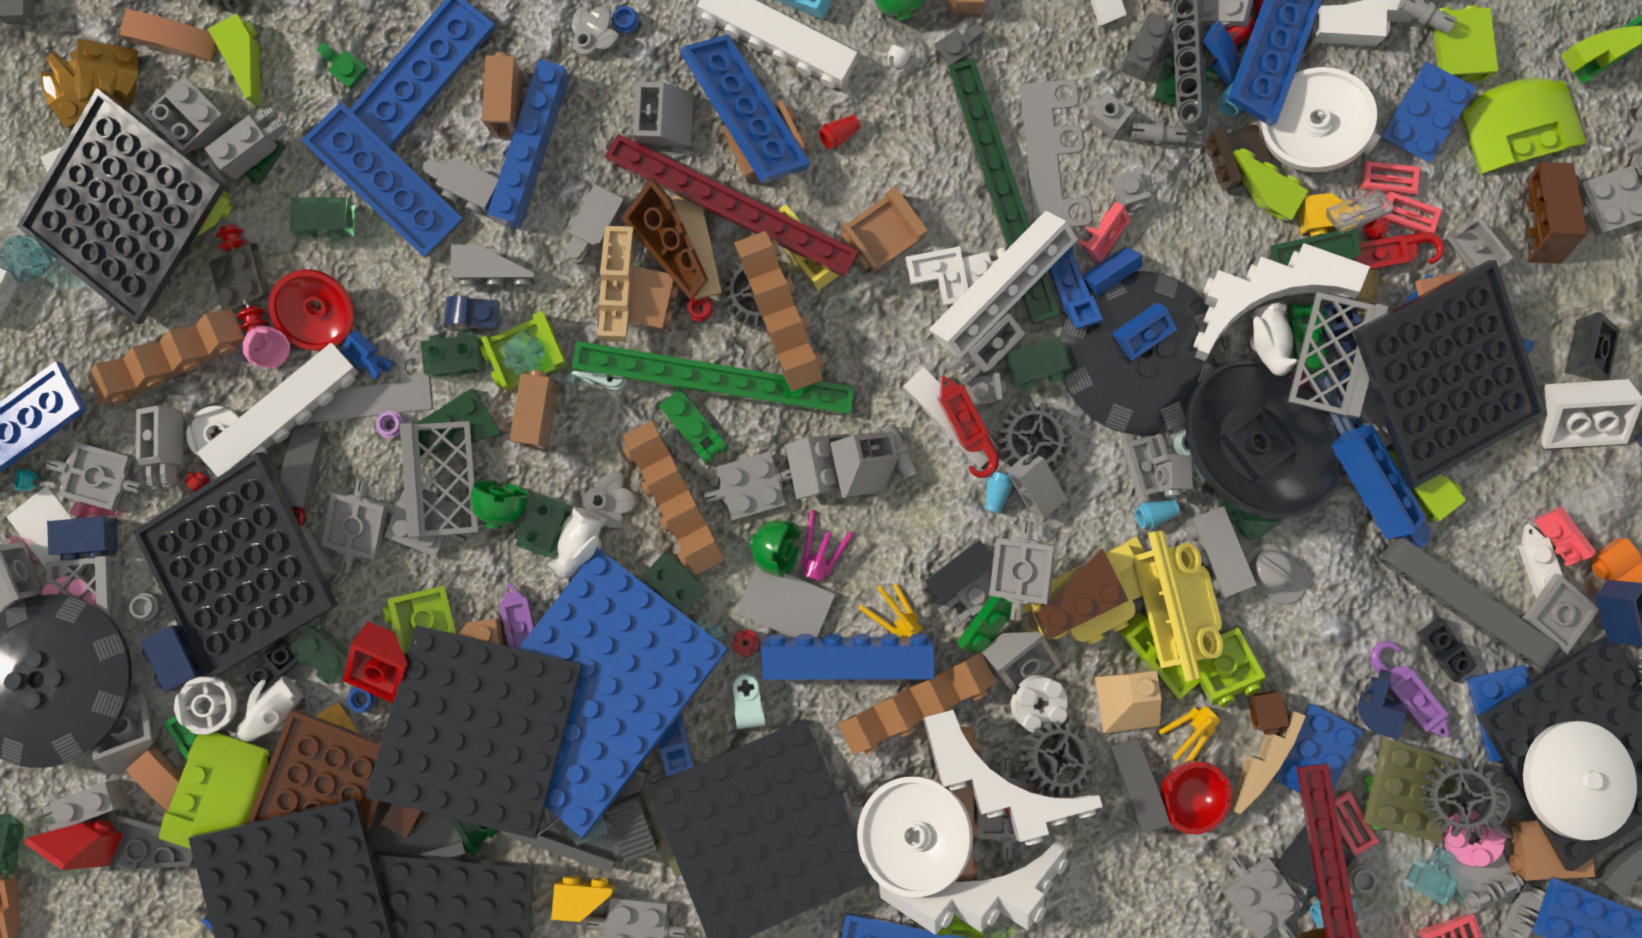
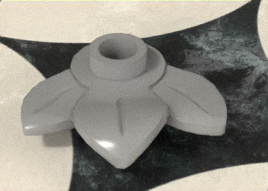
[571,6,619,56]
[583,473,639,528]

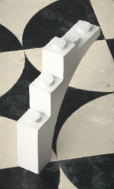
[1312,0,1424,46]
[1193,243,1370,361]
[923,710,1103,846]
[878,840,1068,935]

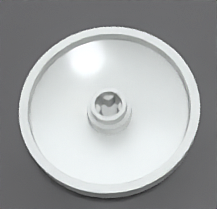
[1261,67,1377,172]
[1523,721,1637,840]
[857,777,973,897]

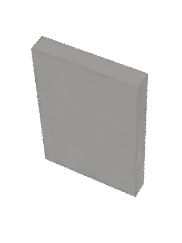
[736,565,835,638]

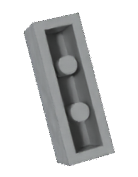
[1186,506,1257,598]

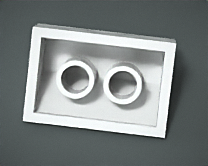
[1539,379,1642,449]

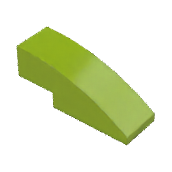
[1561,26,1642,73]
[1117,613,1200,700]

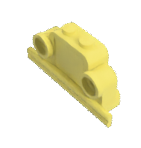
[1134,531,1223,682]
[1023,537,1144,645]

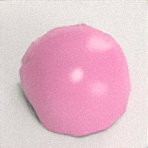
[243,326,290,370]

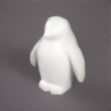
[1250,303,1298,376]
[548,507,607,578]
[236,676,305,743]

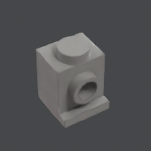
[1087,92,1134,139]
[1152,454,1193,498]

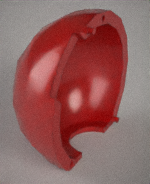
[1161,761,1232,835]

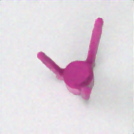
[801,510,853,581]

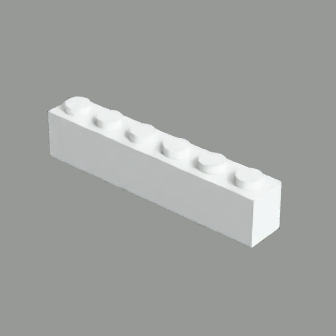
[697,0,857,90]
[929,211,1078,359]
[197,343,359,477]

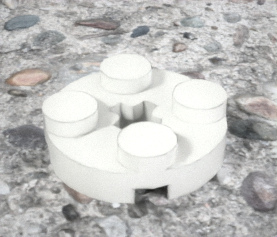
[186,406,240,456]
[1011,675,1067,733]

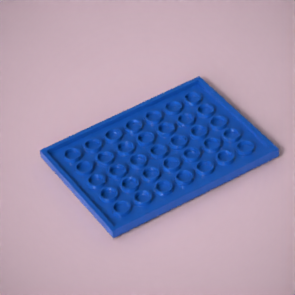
[518,548,729,838]

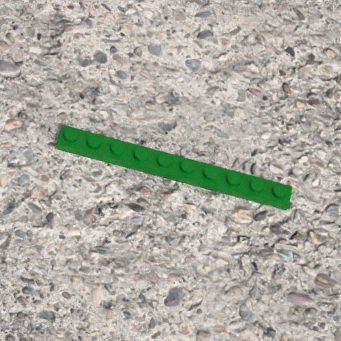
[572,341,854,416]

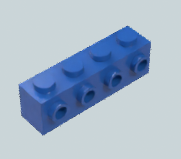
[1331,424,1427,539]

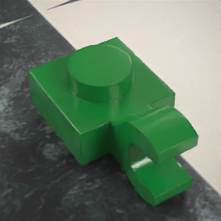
[316,42,369,91]

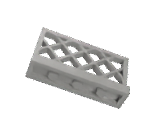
[1288,292,1388,420]
[400,421,478,539]
[46,556,124,636]

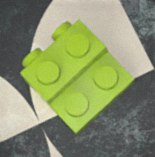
[382,586,456,654]
[1197,628,1266,707]

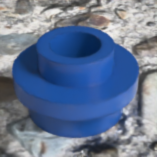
[348,687,377,713]

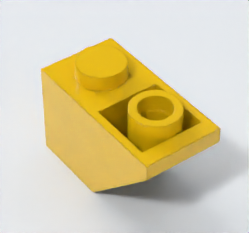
[1297,193,1364,237]
[551,875,616,922]

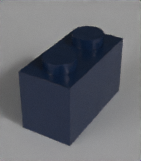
[47,516,118,561]
[1595,580,1642,646]
[141,625,202,692]

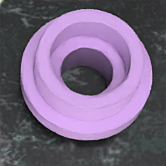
[376,411,405,439]

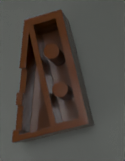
[1528,162,1588,264]
[1033,548,1129,639]

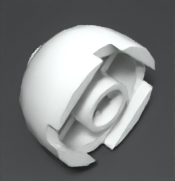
[174,676,238,734]

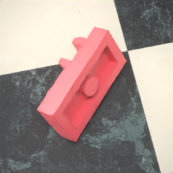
[1078,202,1131,264]
[1534,506,1596,566]

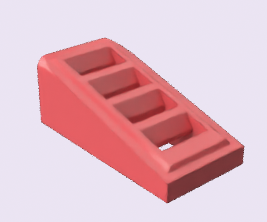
[1418,913,1483,938]

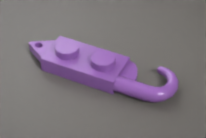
[499,583,535,649]
[1370,641,1449,738]

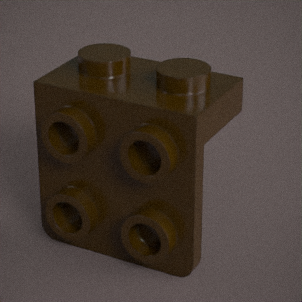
[1205,125,1272,192]

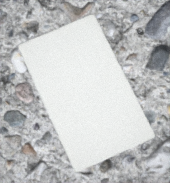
[7,486,88,579]

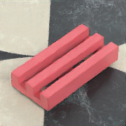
[1360,161,1420,196]
[1380,191,1443,234]
[1334,790,1379,856]

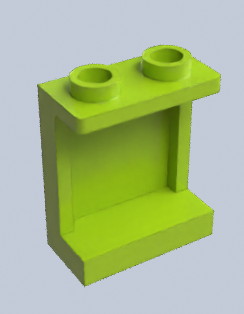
[1426,5,1498,82]
[480,311,569,392]

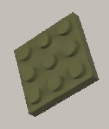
[1364,738,1455,844]

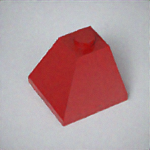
[343,621,407,703]
[24,819,123,870]

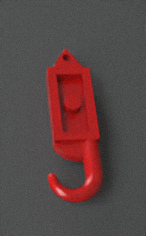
[1352,232,1445,271]
[937,376,999,478]

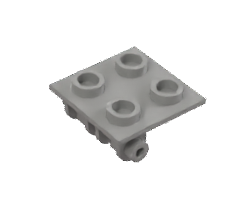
[1444,852,1524,915]
[1498,882,1546,938]

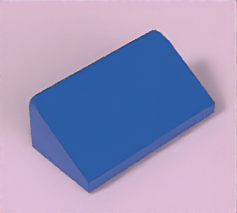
[1082,247,1143,296]
[1112,303,1178,361]

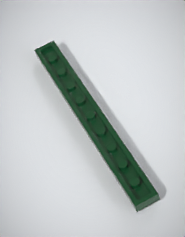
[947,58,1060,325]

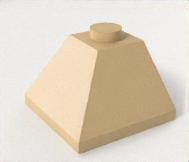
[1094,669,1161,733]

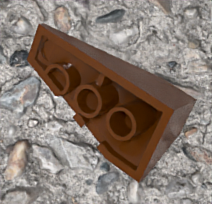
[622,178,709,300]

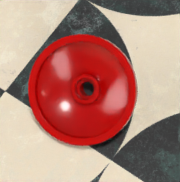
[269,269,354,350]

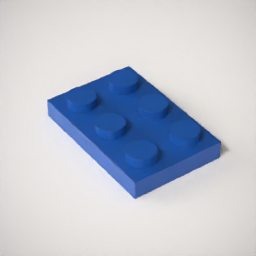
[1380,62,1477,163]
[1466,665,1530,762]
[1272,703,1363,794]

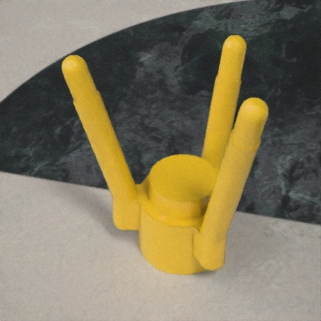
[859,583,923,637]
[1159,706,1220,762]

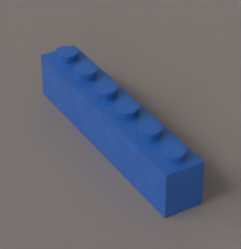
[487,59,570,230]
[761,633,934,680]

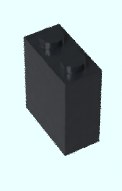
[921,540,994,605]

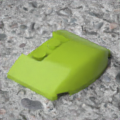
[1461,78,1587,175]
[159,732,271,849]

